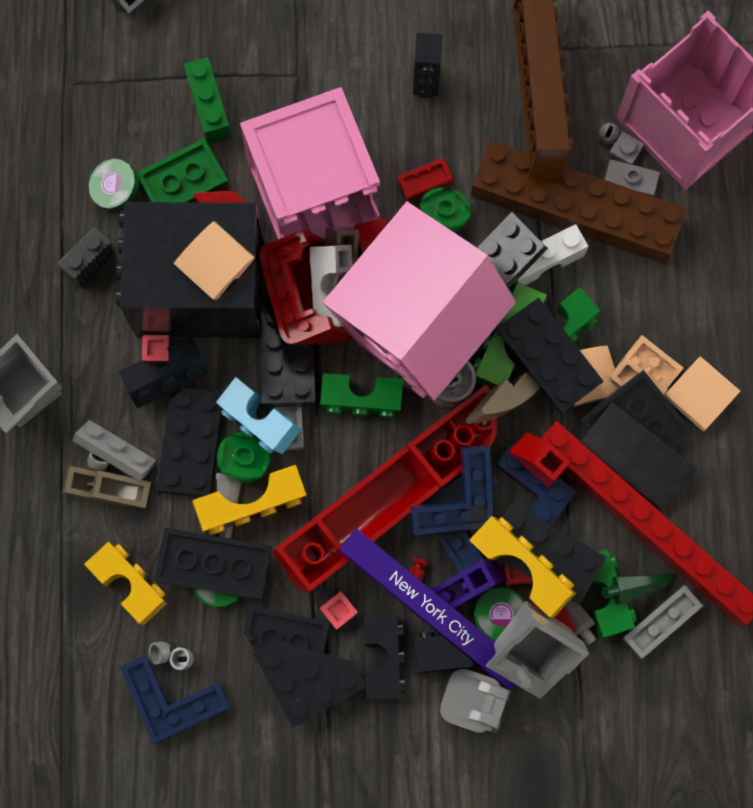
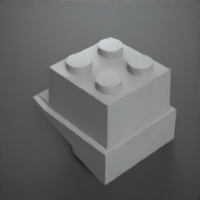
[0,334,62,434]
[486,601,589,699]

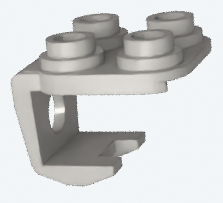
[440,669,511,734]

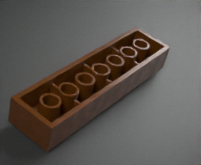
[513,0,573,178]
[471,140,687,265]

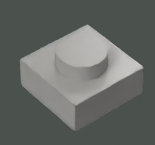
[608,131,644,165]

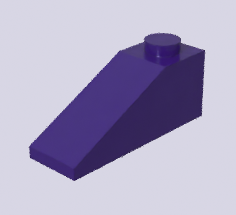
[431,558,507,609]

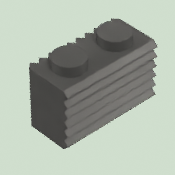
[57,227,115,287]

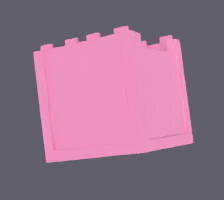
[616,10,753,190]
[240,87,380,239]

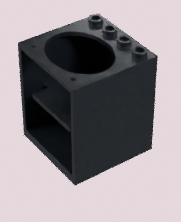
[116,202,264,338]

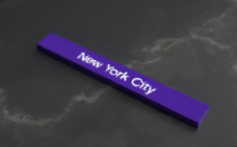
[338,528,514,690]

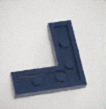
[496,443,577,525]
[410,445,493,535]
[421,472,499,572]
[120,655,230,744]

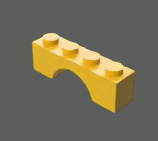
[192,465,306,535]
[469,516,576,618]

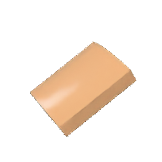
[173,221,255,300]
[610,335,683,395]
[573,345,620,407]
[664,356,740,432]

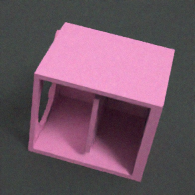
[322,202,516,401]

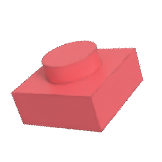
[142,335,170,363]
[320,591,358,630]

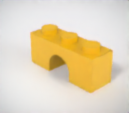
[84,541,167,626]

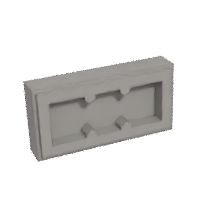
[604,159,660,197]

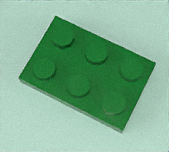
[136,138,229,202]

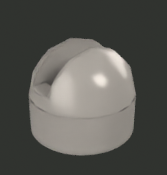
[598,123,619,145]
[87,452,109,472]
[148,641,171,664]
[170,648,194,670]

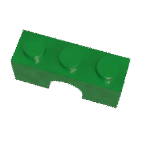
[184,57,232,144]
[557,287,601,342]
[320,373,403,419]
[591,549,636,640]

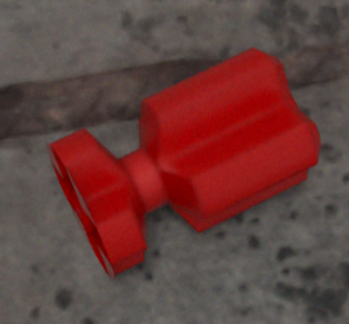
[409,557,429,581]

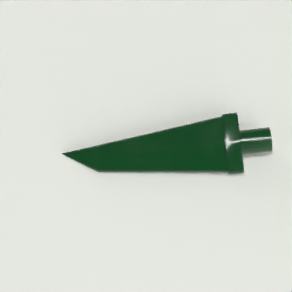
[602,573,678,604]

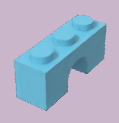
[216,377,302,454]

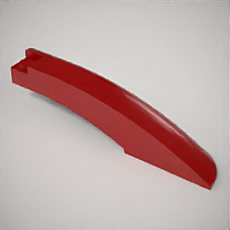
[271,385,498,593]

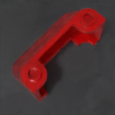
[260,229,355,345]

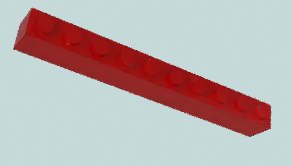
[541,421,753,628]

